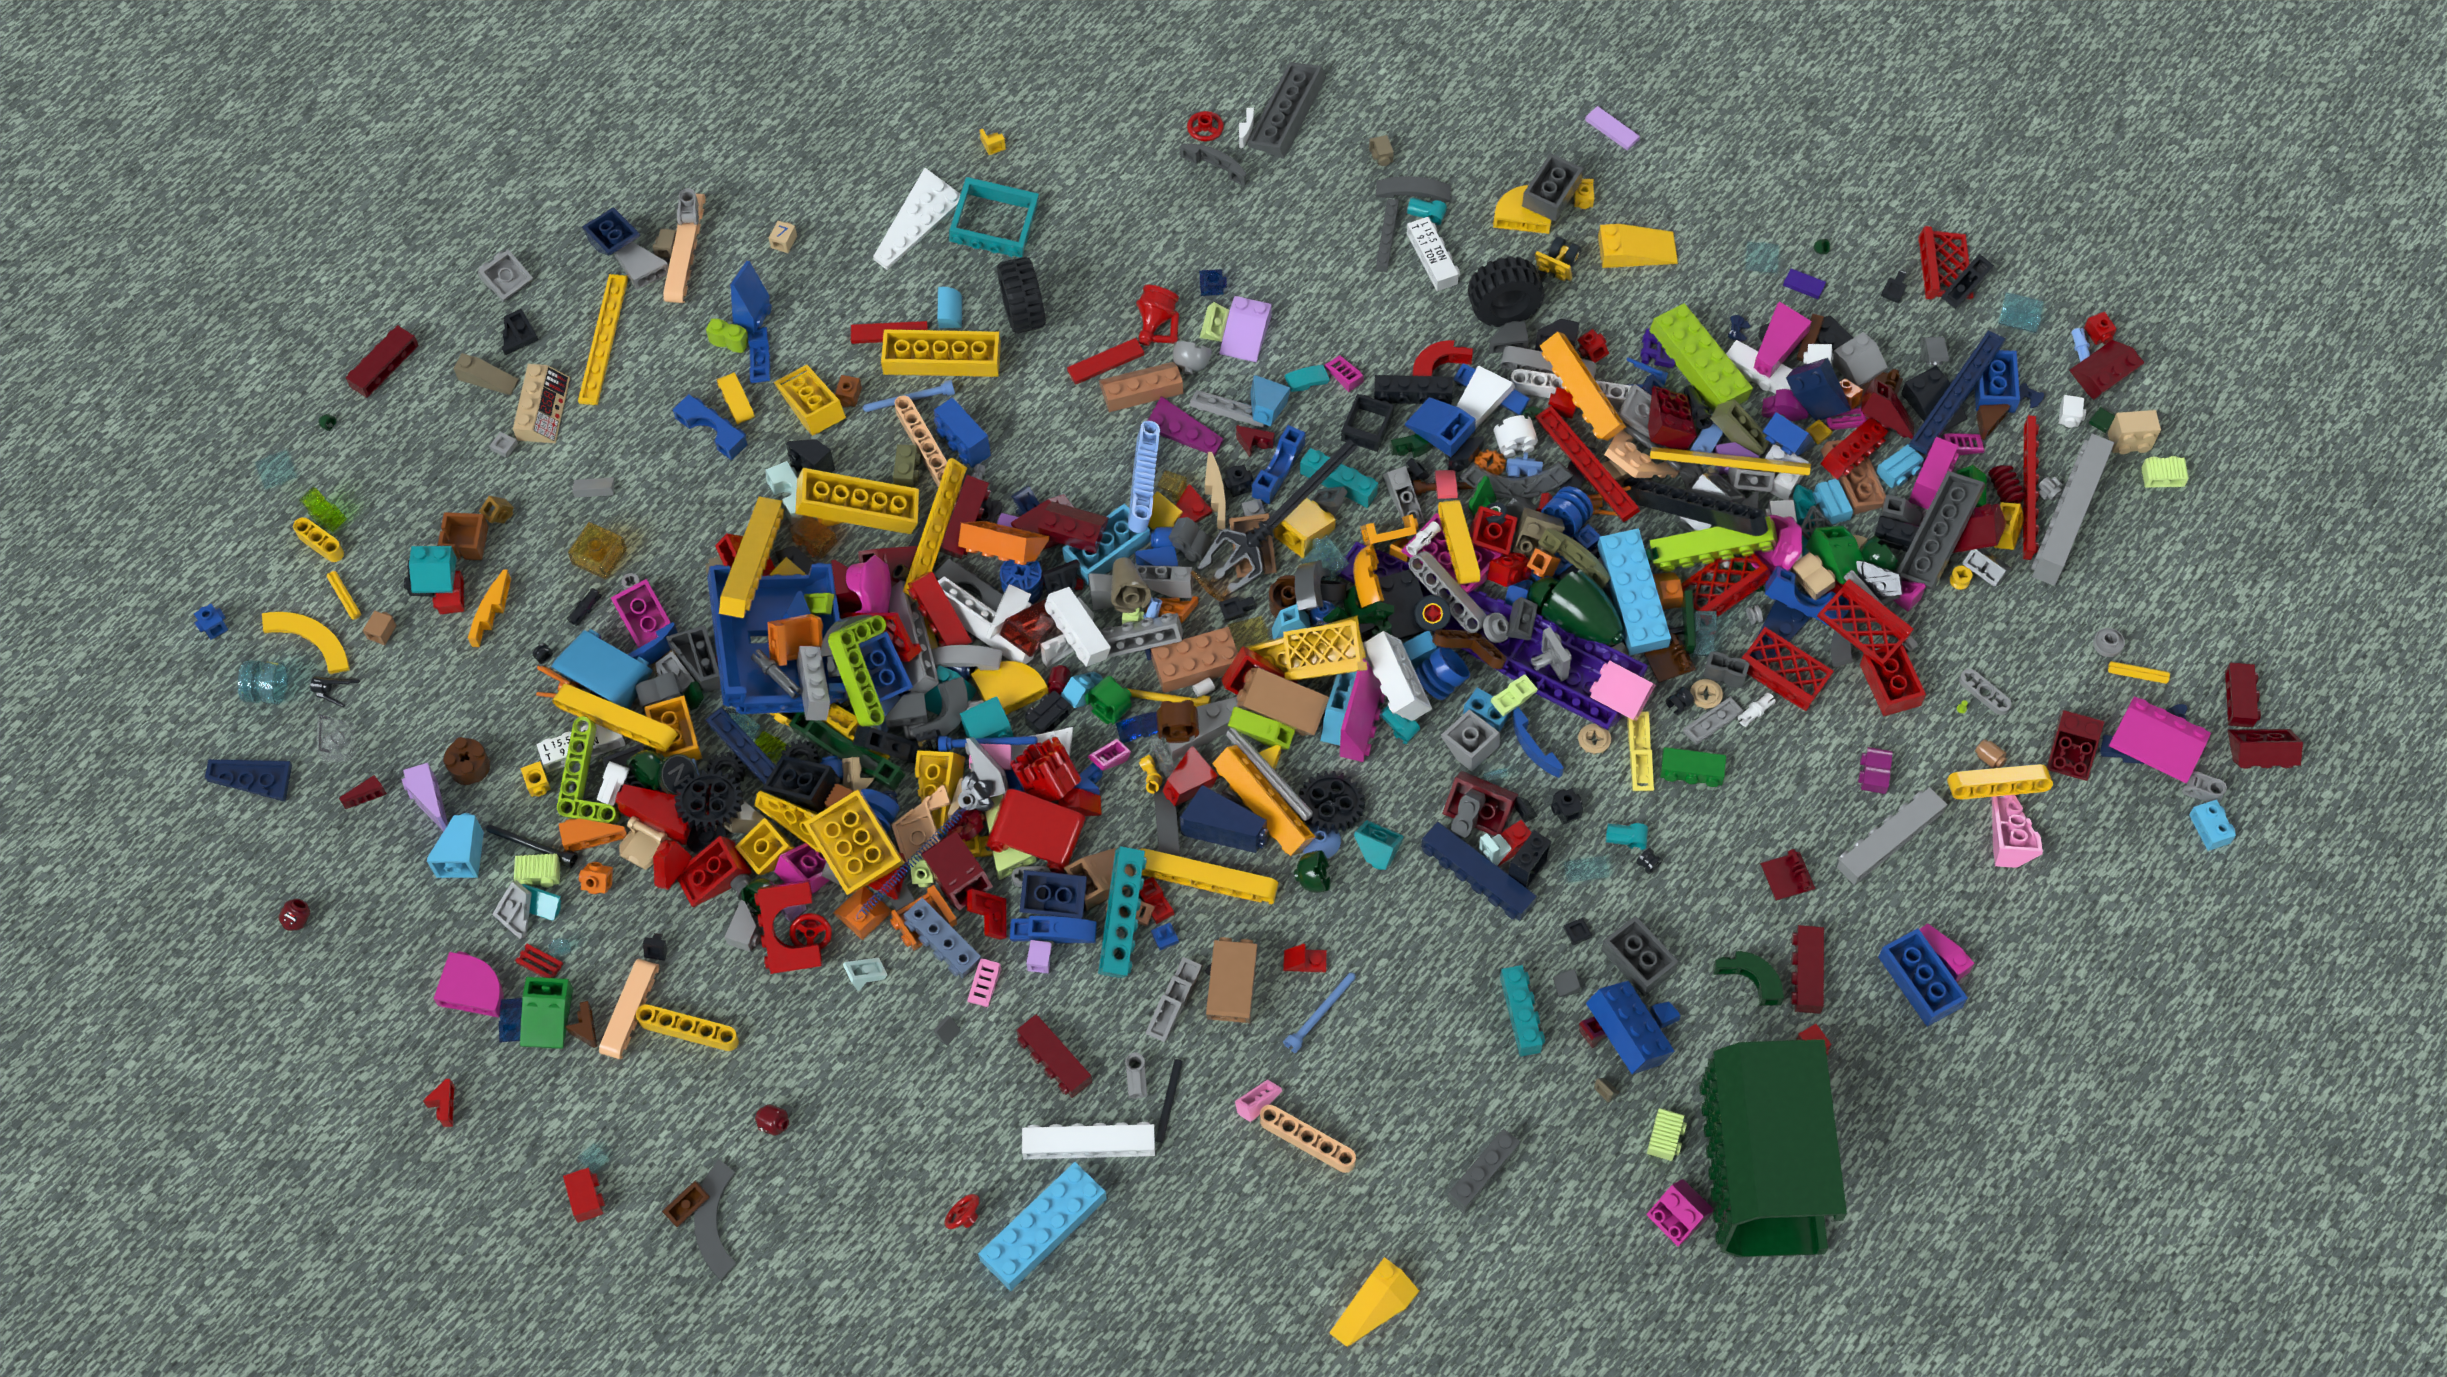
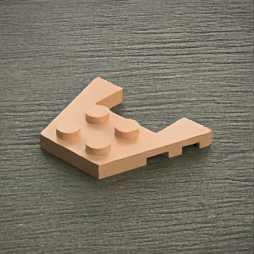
[1604,430,1680,478]
[892,785,951,865]

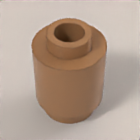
[1975,739,2007,769]

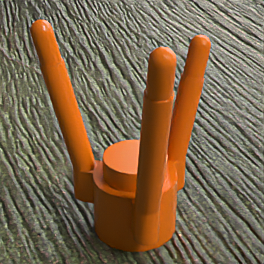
[1587,486,1631,516]
[536,666,579,698]

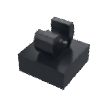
[1406,458,1430,483]
[643,933,667,961]

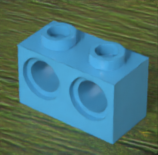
[1463,687,1512,732]

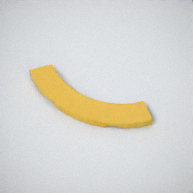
[262,612,350,674]

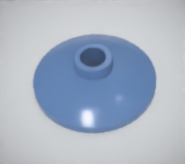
[1303,824,1341,858]

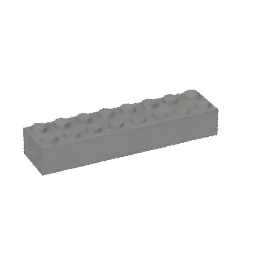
[2031,434,2115,586]

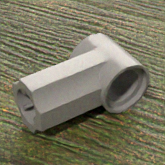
[1125,1052,1147,1099]

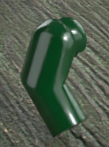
[1521,406,1544,420]

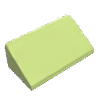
[1200,302,1230,342]

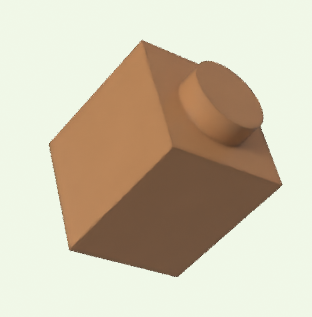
[363,610,397,645]

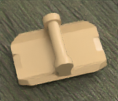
[619,816,671,870]

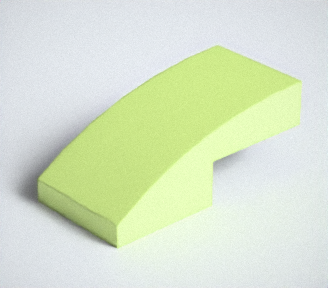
[1491,674,1538,717]

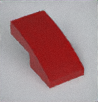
[1139,876,1175,924]

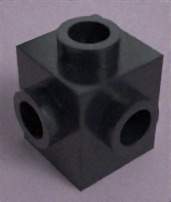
[1223,464,1253,497]
[1551,788,1583,825]

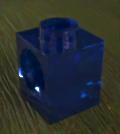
[1199,269,1227,296]

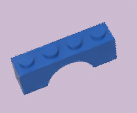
[673,394,748,460]
[1252,425,1305,505]
[1765,566,1849,626]

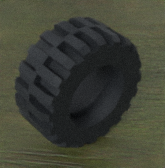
[1468,256,1545,327]
[997,257,1046,334]

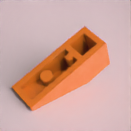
[559,819,627,852]

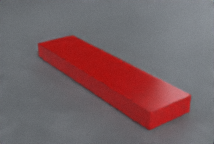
[851,321,928,344]
[1067,338,1144,385]

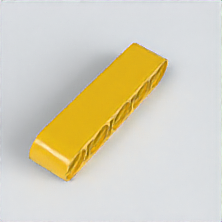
[1438,500,1480,584]
[1947,764,2053,800]
[636,1005,739,1051]

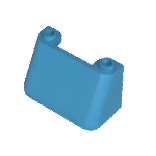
[551,629,653,709]

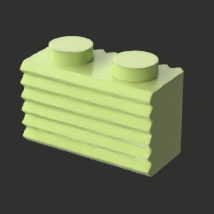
[2141,456,2189,488]
[514,854,561,888]
[1647,1108,1687,1161]

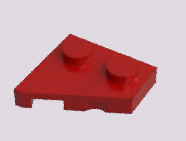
[1175,484,1212,523]

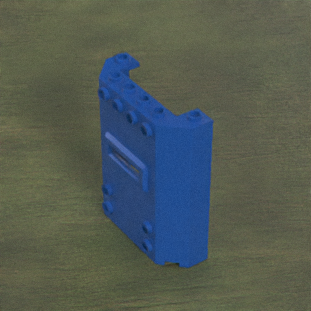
[707,563,848,714]

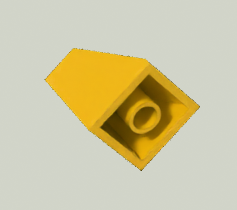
[1274,498,1336,559]

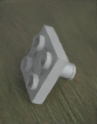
[1531,627,1572,682]

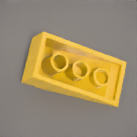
[1598,224,1678,268]
[774,365,846,436]

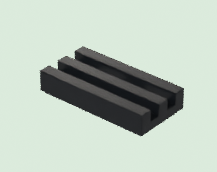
[915,729,939,752]

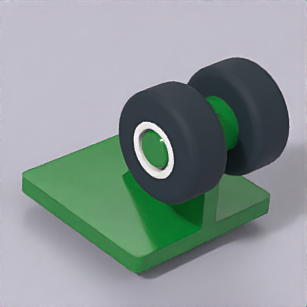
[1469,476,1508,525]

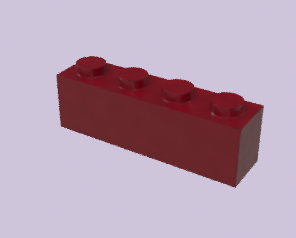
[345,325,419,398]
[939,475,991,559]
[1791,925,1824,1014]
[1016,1014,1092,1098]

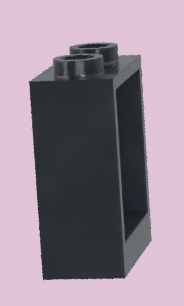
[1341,394,1394,452]
[1508,830,1552,889]

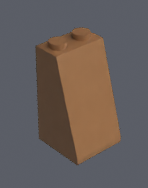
[1236,668,1329,736]
[1206,937,1258,1023]

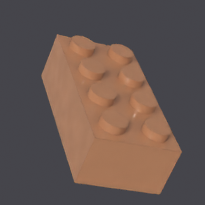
[1151,627,1238,693]

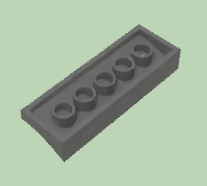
[1247,62,1326,159]
[1897,471,1986,590]

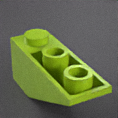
[1228,707,1295,749]

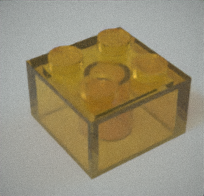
[567,522,627,580]

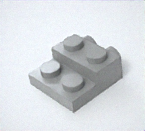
[478,249,533,302]

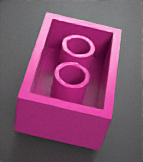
[1909,437,1959,510]

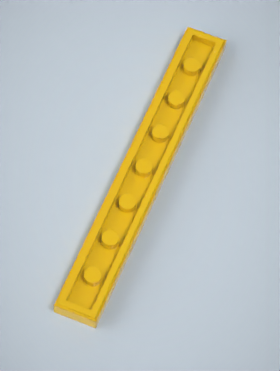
[578,274,628,405]
[1650,447,1811,476]
[902,458,967,601]

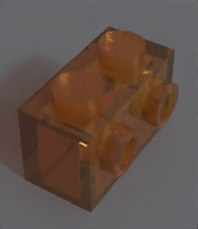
[790,515,838,559]

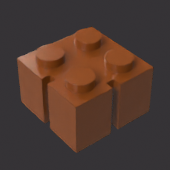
[437,512,489,560]

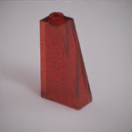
[999,599,1056,657]

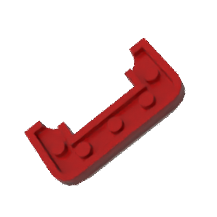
[986,789,1085,874]

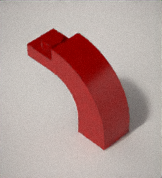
[1412,340,1473,376]

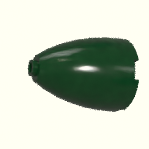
[1542,569,1624,645]

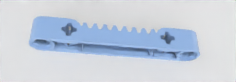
[1128,421,1160,533]

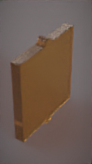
[1191,570,1226,602]

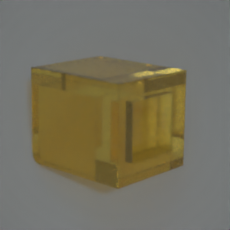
[1158,470,1187,502]

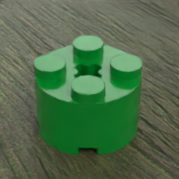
[1085,676,1132,725]

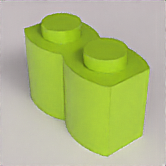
[706,318,748,353]

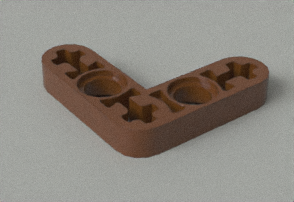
[1432,630,1507,669]

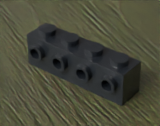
[1374,375,1453,405]

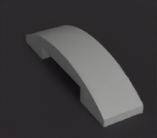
[931,645,1002,670]

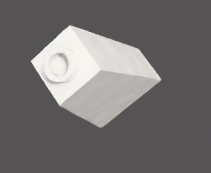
[1456,366,1515,429]

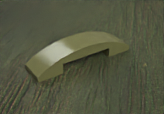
[1538,528,1611,590]

